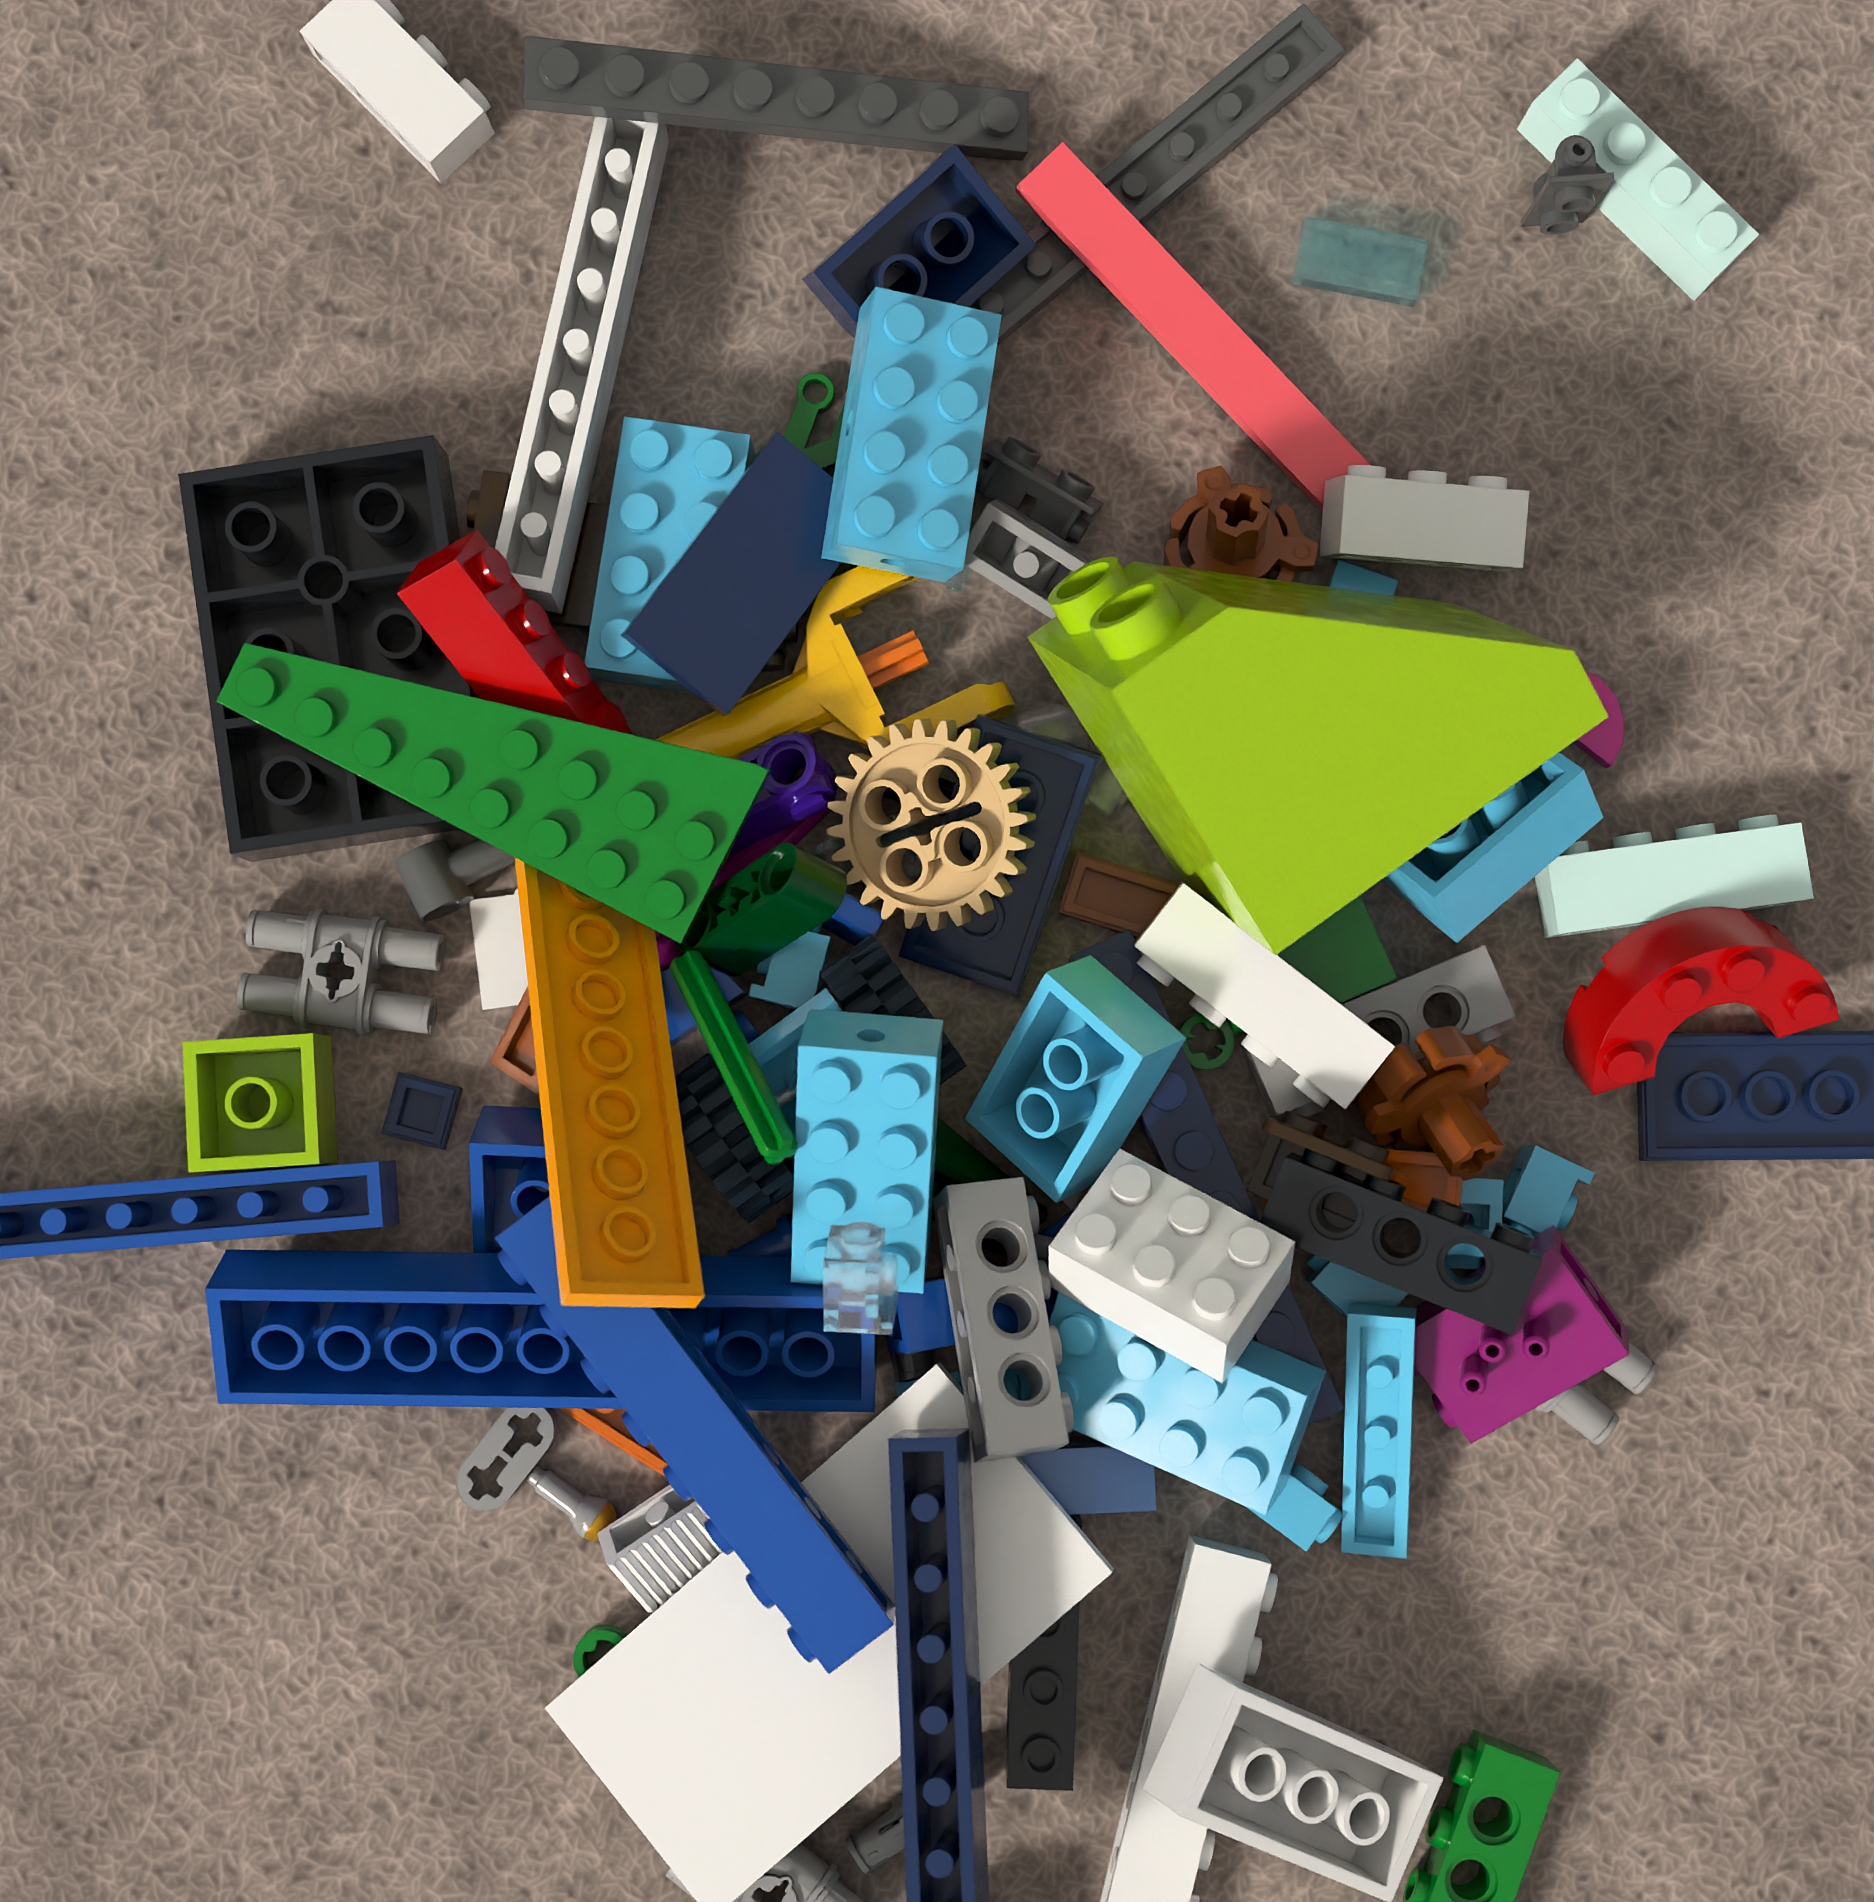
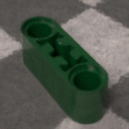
[675,843,847,977]

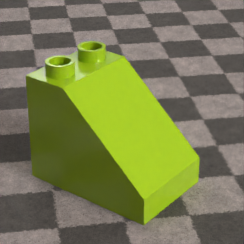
[1027,556,1609,955]

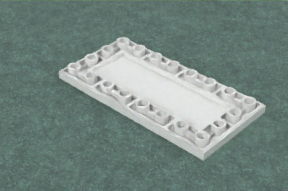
[545,1363,1114,1902]

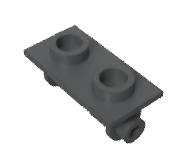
[1521,135,1614,234]
[976,437,1103,544]

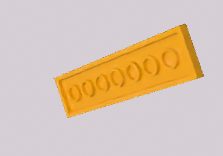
[515,858,704,1308]

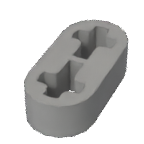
[456,1407,558,1511]

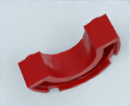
[1563,907,1839,1096]

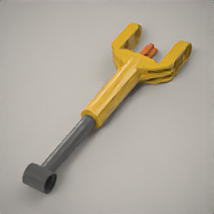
[394,566,1016,922]

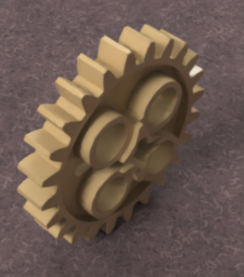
[826,719,1036,931]

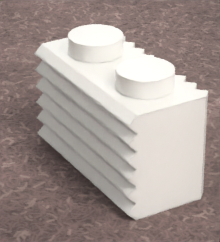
[597,1485,722,1613]

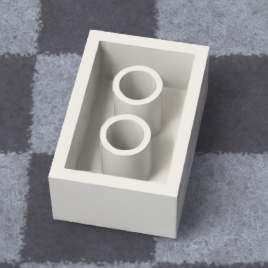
[1049,1149,1295,1383]

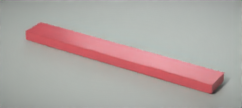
[1015,142,1370,513]

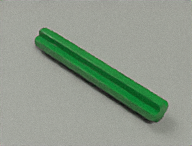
[670,950,798,1164]

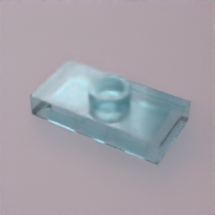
[1291,216,1429,307]

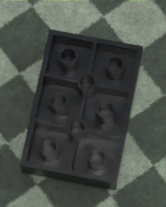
[178,435,479,862]

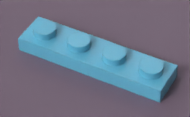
[1341,1303,1417,1559]

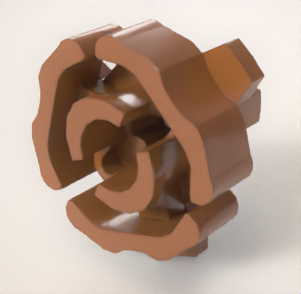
[1163,466,1319,582]
[1356,1026,1511,1181]

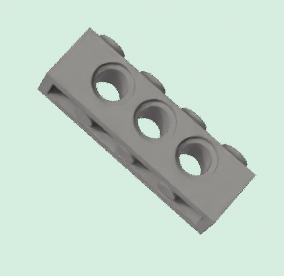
[964,499,1096,619]
[1240,945,1516,1117]
[933,1177,1074,1463]

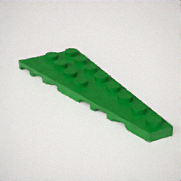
[216,643,771,944]

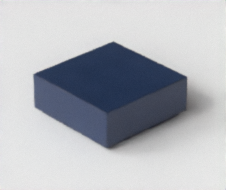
[381,1072,463,1150]

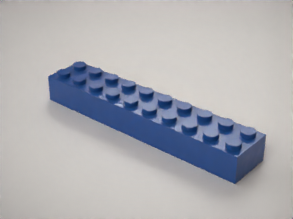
[205,1249,877,1412]

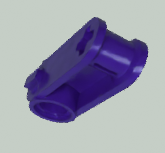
[728,731,838,857]

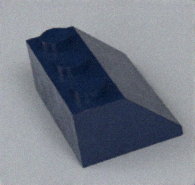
[802,144,1037,338]

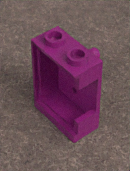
[1413,1225,1629,1444]

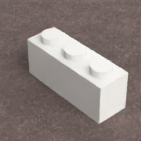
[300,0,495,184]
[1319,465,1529,571]

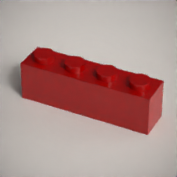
[397,530,632,734]

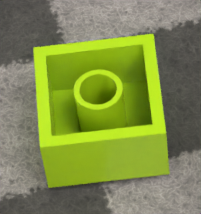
[182,1033,338,1173]

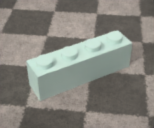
[1517,58,1759,301]
[1535,814,1814,938]

